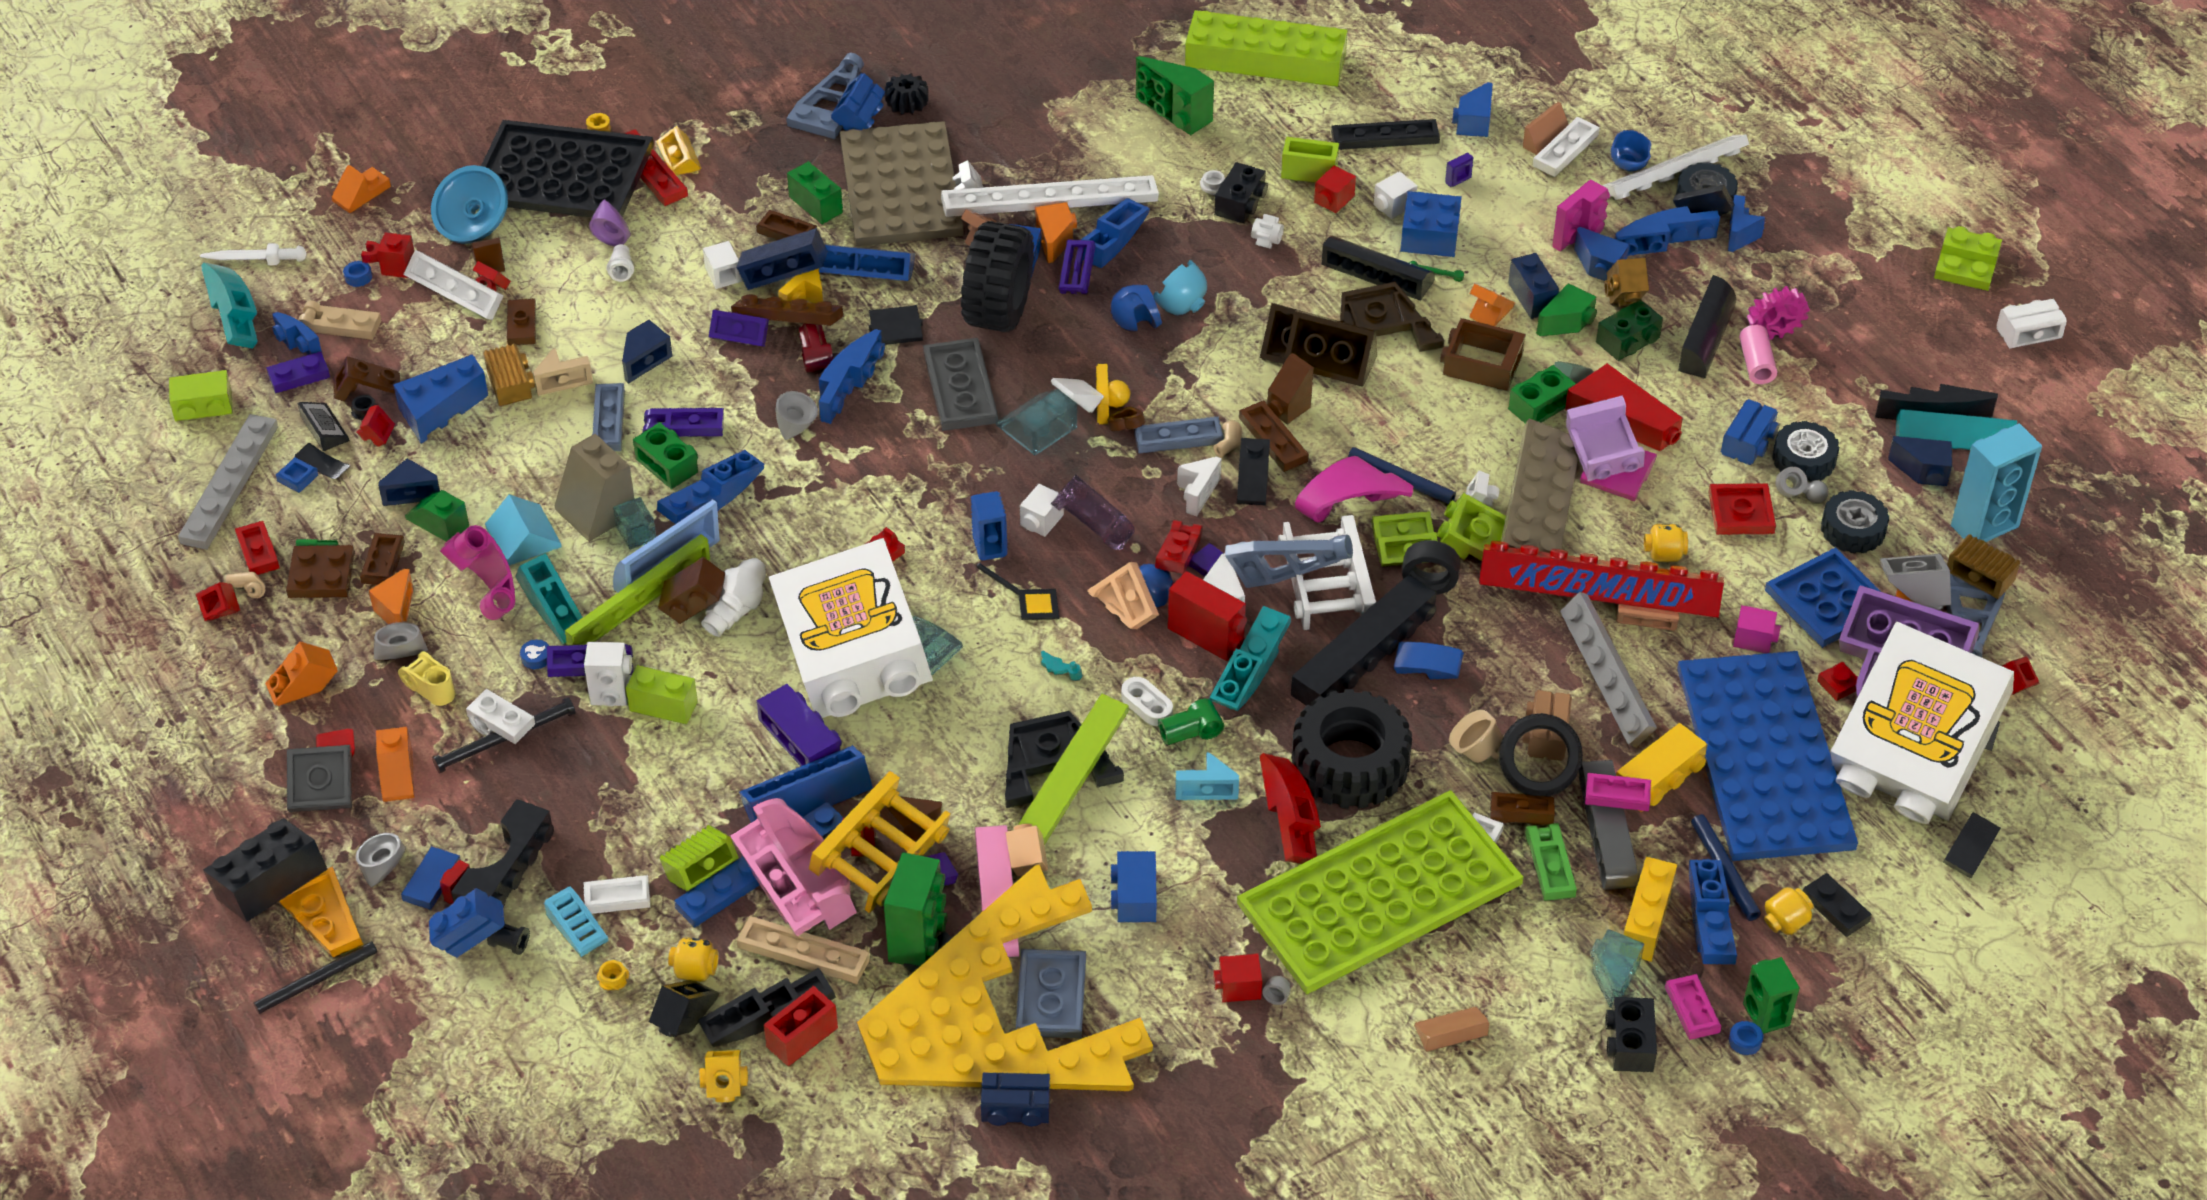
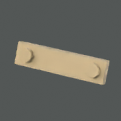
[737,916,870,984]

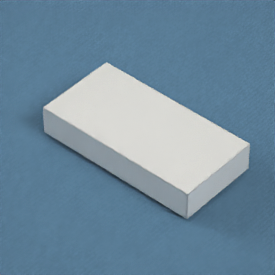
[584,875,650,914]

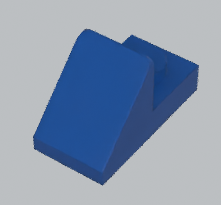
[1728,195,1765,252]

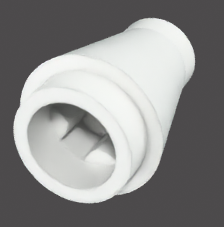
[606,244,634,282]

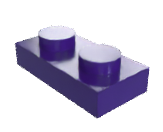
[708,310,769,347]
[266,352,330,394]

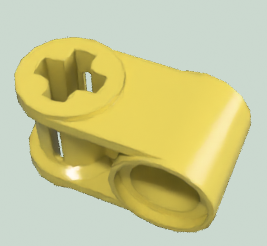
[398,651,456,706]

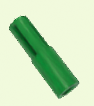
[296,539,339,546]

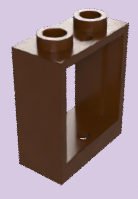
[1440,318,1526,391]

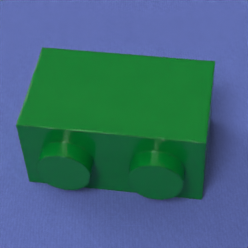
[787,161,843,224]

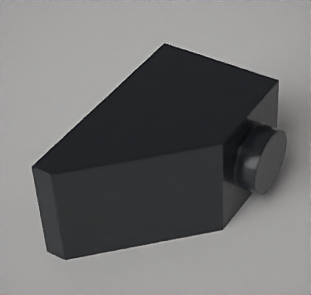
[1237,438,1270,506]
[649,980,719,1037]

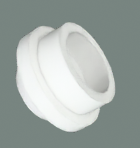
[1200,170,1225,195]

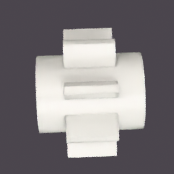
[1251,214,1284,249]

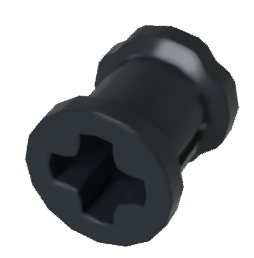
[487,921,530,955]

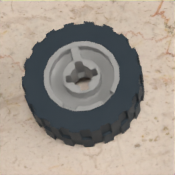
[1821,490,1889,554]

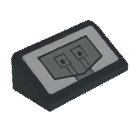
[297,402,350,451]

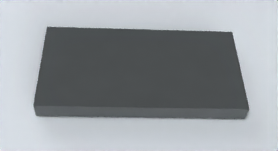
[923,338,998,431]

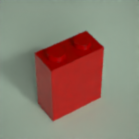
[1168,571,1247,661]

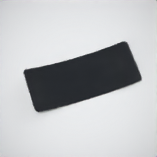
[295,443,350,479]

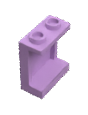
[1566,396,1645,481]

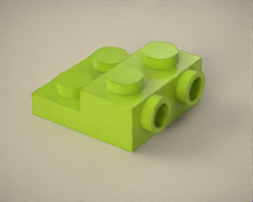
[1934,226,2002,291]
[1436,493,1506,561]

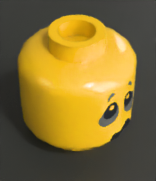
[1644,524,1688,562]
[668,937,719,982]

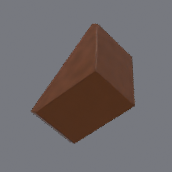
[470,237,505,277]
[880,796,943,841]

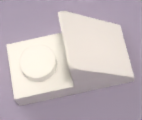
[1177,457,1222,517]

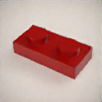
[235,521,280,575]

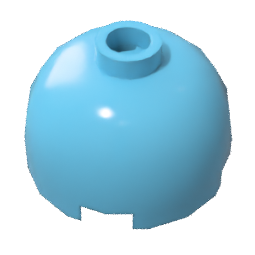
[1153,260,1207,315]

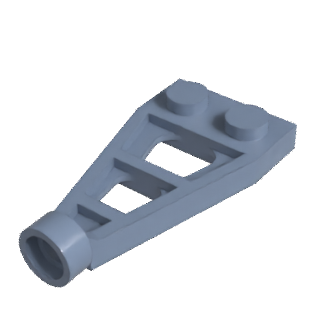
[786,53,864,139]
[1225,534,1353,588]
[1946,574,2005,658]

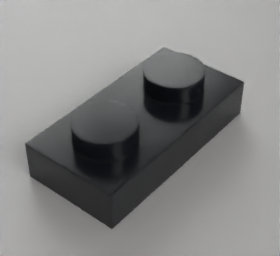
[1803,873,1872,937]

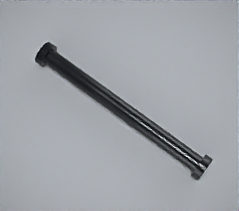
[432,697,576,774]

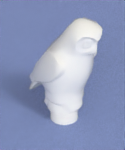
[701,558,766,637]

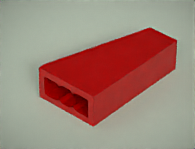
[1565,363,1683,451]

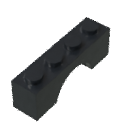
[452,799,554,908]

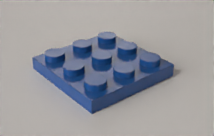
[1765,547,1881,648]

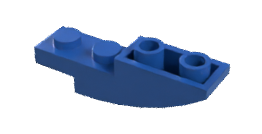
[1615,206,1720,256]
[819,329,885,424]
[657,450,764,524]
[1689,859,1737,964]

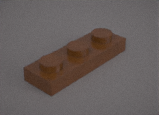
[1239,400,1309,472]

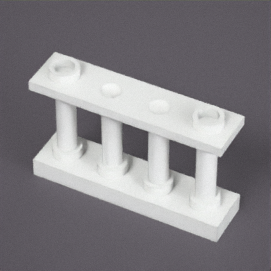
[1278,515,1376,630]

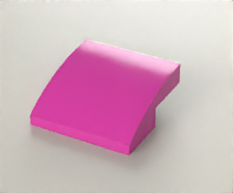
[1580,450,1657,502]

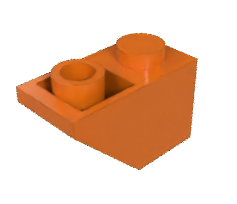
[265,642,338,706]

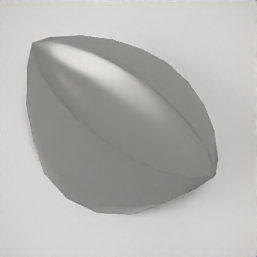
[775,391,818,440]
[374,622,428,660]
[356,833,406,887]

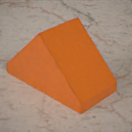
[369,569,414,624]

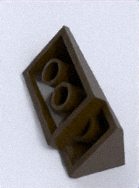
[1260,303,1377,387]

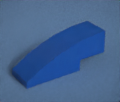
[1081,198,1150,268]

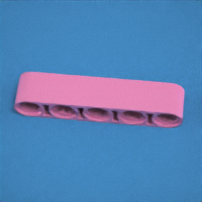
[975,825,1019,957]

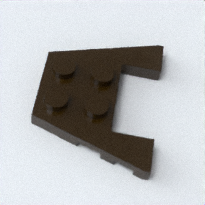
[1340,282,1445,352]

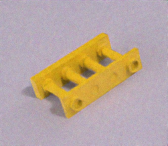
[809,771,951,914]

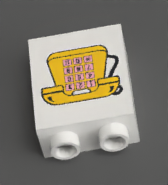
[769,538,933,718]
[1830,621,2014,824]

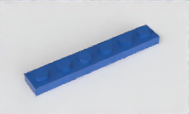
[674,802,843,928]

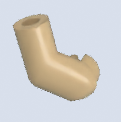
[1213,420,1242,458]
[226,572,266,599]

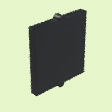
[869,305,923,345]

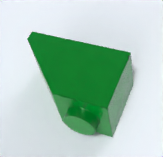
[1536,283,1597,337]
[405,490,469,542]

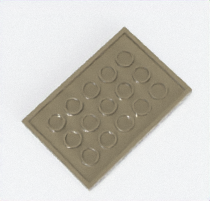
[840,121,964,246]

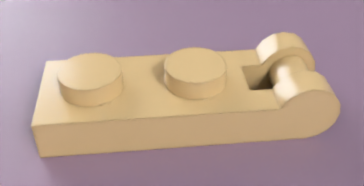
[298,300,381,340]

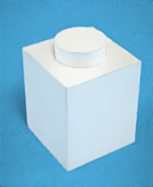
[1374,171,1418,219]
[703,241,742,289]
[1020,484,1064,537]

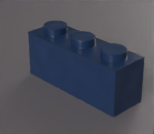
[736,228,828,290]

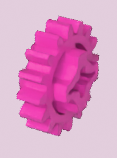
[1747,286,1810,340]

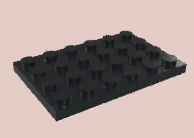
[481,120,655,218]

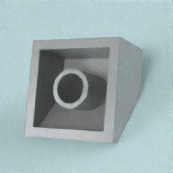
[1880,554,1951,610]

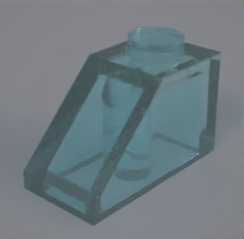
[1590,929,1644,1008]

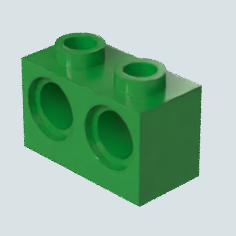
[1508,365,1576,424]
[633,422,698,490]
[1743,957,1800,1034]

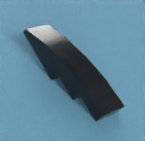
[1875,384,1998,420]
[697,968,836,1047]

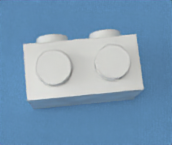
[584,642,632,706]

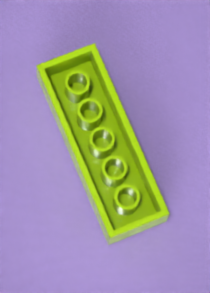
[1185,10,1348,87]

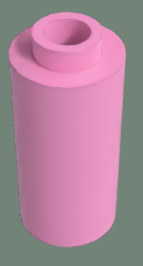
[1739,325,1777,384]

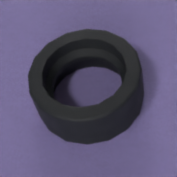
[1402,540,1460,595]

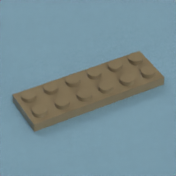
[1501,418,1578,553]

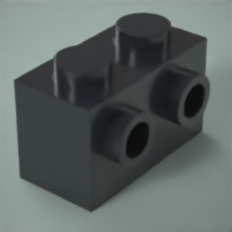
[1214,162,1268,224]

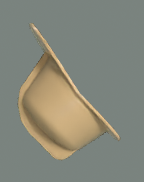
[1449,710,1503,763]

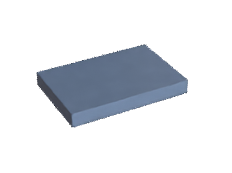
[1016,949,1086,1039]

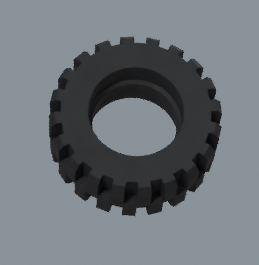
[961,221,1034,333]
[1291,689,1412,809]

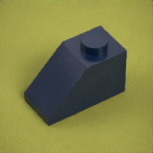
[622,320,673,384]
[1888,436,1952,486]

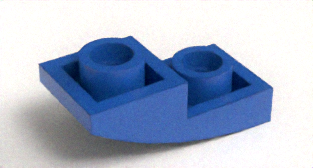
[272,312,322,355]
[1394,642,1464,680]

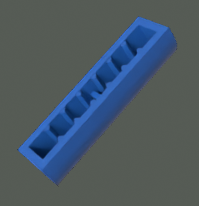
[819,245,916,281]
[739,745,873,823]

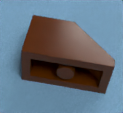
[1267,353,1314,424]

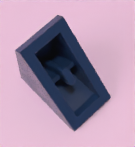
[378,458,440,506]

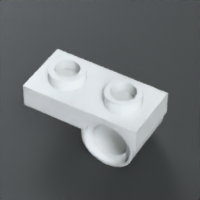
[466,689,535,744]

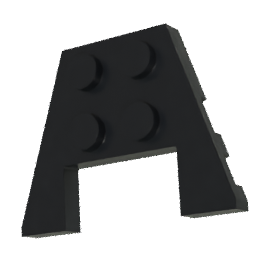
[1005,711,1124,808]

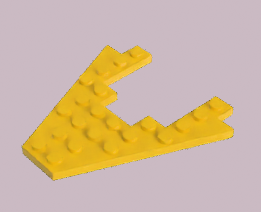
[857,864,1153,1091]

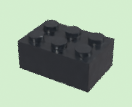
[203,818,328,922]

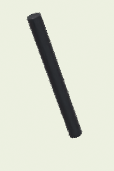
[253,941,377,1014]

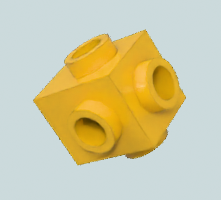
[699,1050,748,1102]

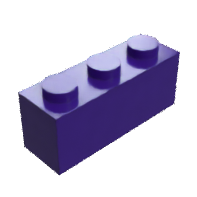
[756,684,842,767]

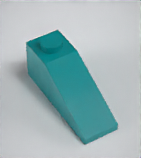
[515,553,583,644]

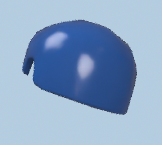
[1611,130,1651,171]
[1139,564,1174,607]

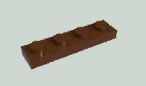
[731,294,844,326]

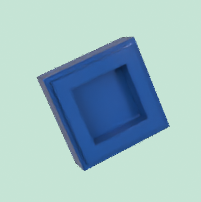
[276,457,319,493]

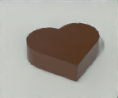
[1107,406,1146,431]

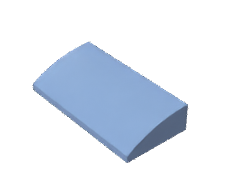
[613,499,720,593]

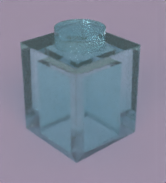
[613,497,656,550]

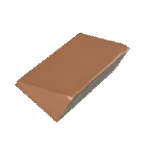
[1523,102,1569,155]
[1616,604,1679,631]
[1414,1007,1490,1052]

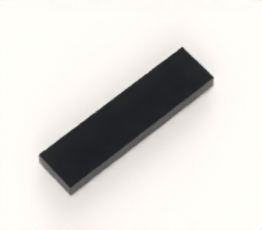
[1331,119,1440,150]

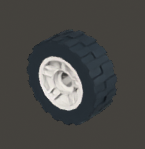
[1772,421,1839,482]

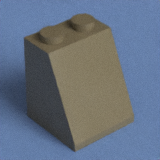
[554,434,637,542]

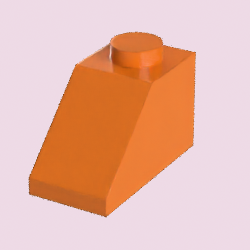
[1035,202,1077,263]
[376,727,415,802]

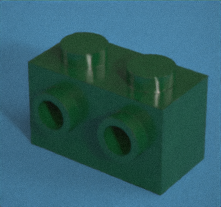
[1596,300,1663,361]

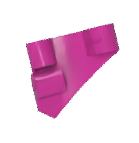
[1295,456,1414,523]
[440,525,515,620]

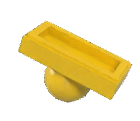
[1096,364,1131,425]

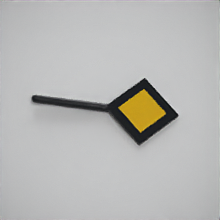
[976,563,1059,620]

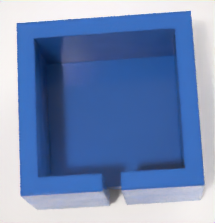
[1400,191,1462,257]

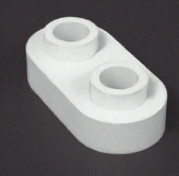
[1121,677,1173,726]

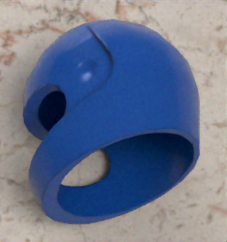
[1111,285,1162,331]

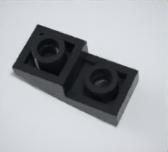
[1943,812,2001,878]

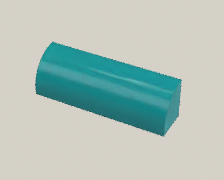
[1896,410,2017,450]

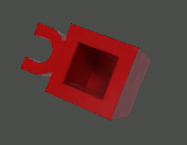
[361,232,414,278]

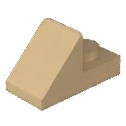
[533,348,593,396]

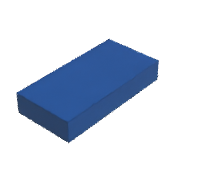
[401,846,461,910]

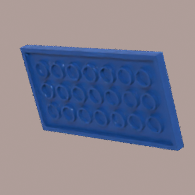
[1677,651,1858,861]

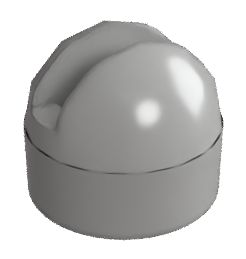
[1262,976,1291,1005]

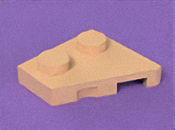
[1088,562,1159,630]

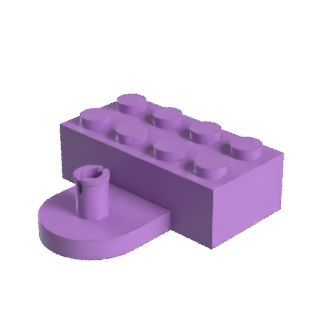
[1839,585,1979,698]

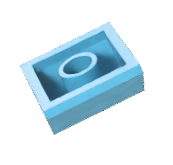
[485,494,562,566]

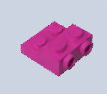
[1552,179,1610,252]

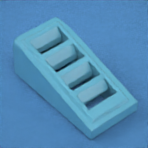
[544,886,609,957]

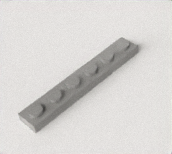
[178,414,278,550]
[1560,592,1657,748]

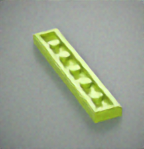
[565,534,710,645]
[1018,693,1129,845]

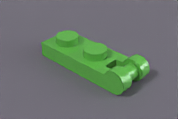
[1525,823,1577,901]

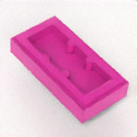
[1585,773,1651,811]
[1665,974,1721,1040]

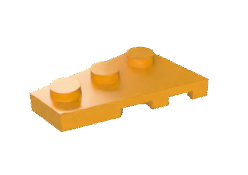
[279,866,364,957]

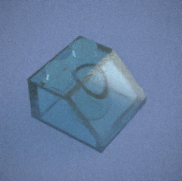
[996,389,1077,456]

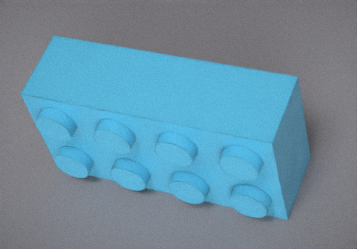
[1951,423,2042,542]

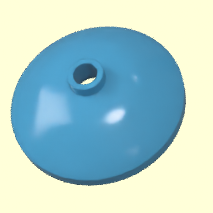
[431,165,508,244]

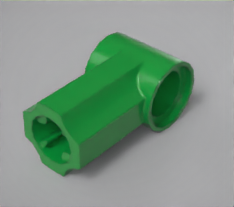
[1158,698,1225,745]

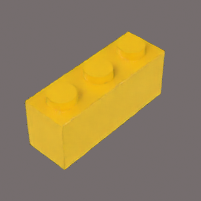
[1616,723,1708,812]
[1620,856,1678,962]

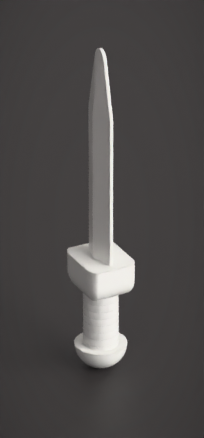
[200,243,306,265]

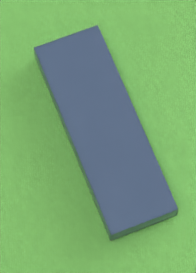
[592,383,625,451]
[1134,417,1224,453]

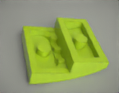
[1371,511,1438,567]

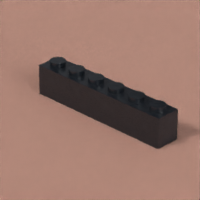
[1291,575,1437,706]

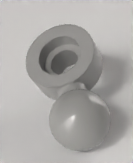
[1776,467,1829,503]

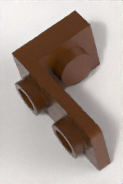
[333,356,400,402]

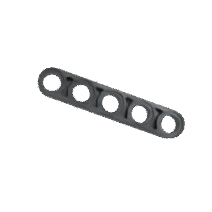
[1579,760,1638,890]

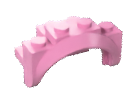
[730,798,857,937]

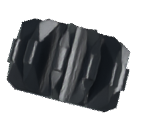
[885,73,929,115]

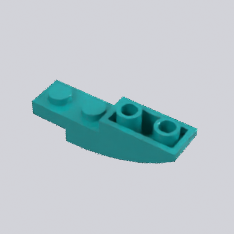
[201,262,258,349]
[1209,606,1291,711]

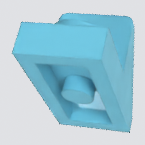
[1175,752,1239,800]

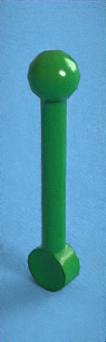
[1409,261,1464,282]

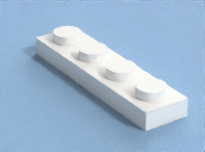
[403,250,504,320]

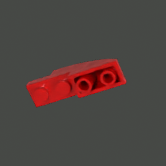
[1260,753,1321,864]

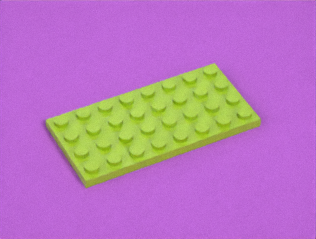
[1237,790,1523,995]

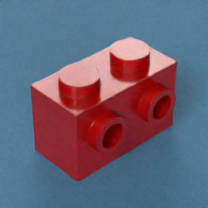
[764,986,838,1067]

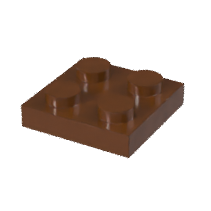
[286,545,355,598]

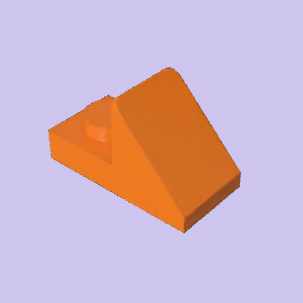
[332,165,391,213]
[1469,283,1515,326]

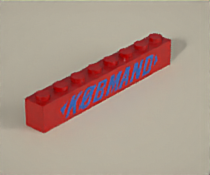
[1479,541,1724,618]

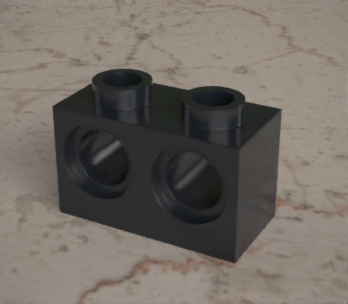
[1605,997,1657,1072]

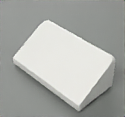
[1051,378,1104,413]

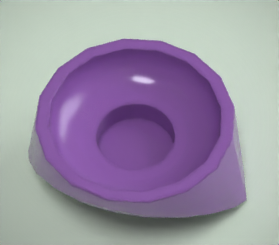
[589,200,631,246]

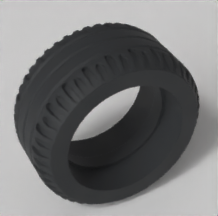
[1499,713,1583,796]

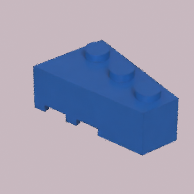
[394,354,489,444]

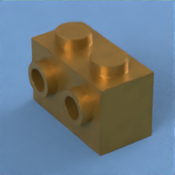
[1604,258,1649,308]

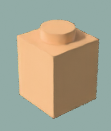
[1005,824,1048,876]

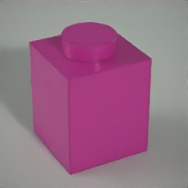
[1733,605,1781,653]

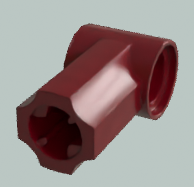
[798,323,833,373]

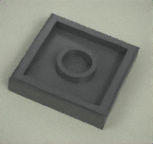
[287,745,352,812]

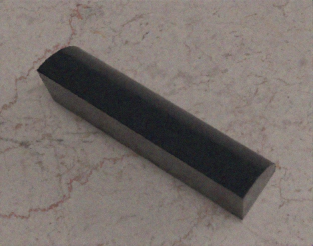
[1321,235,1435,301]
[1678,275,1736,378]

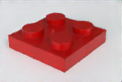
[1708,483,1776,535]

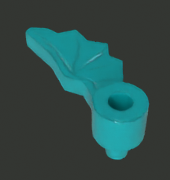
[1041,650,1083,681]

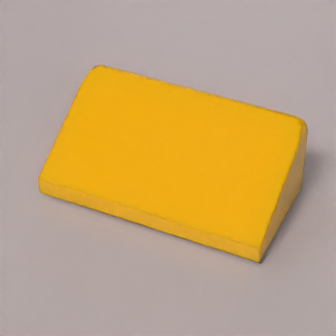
[656,126,701,176]

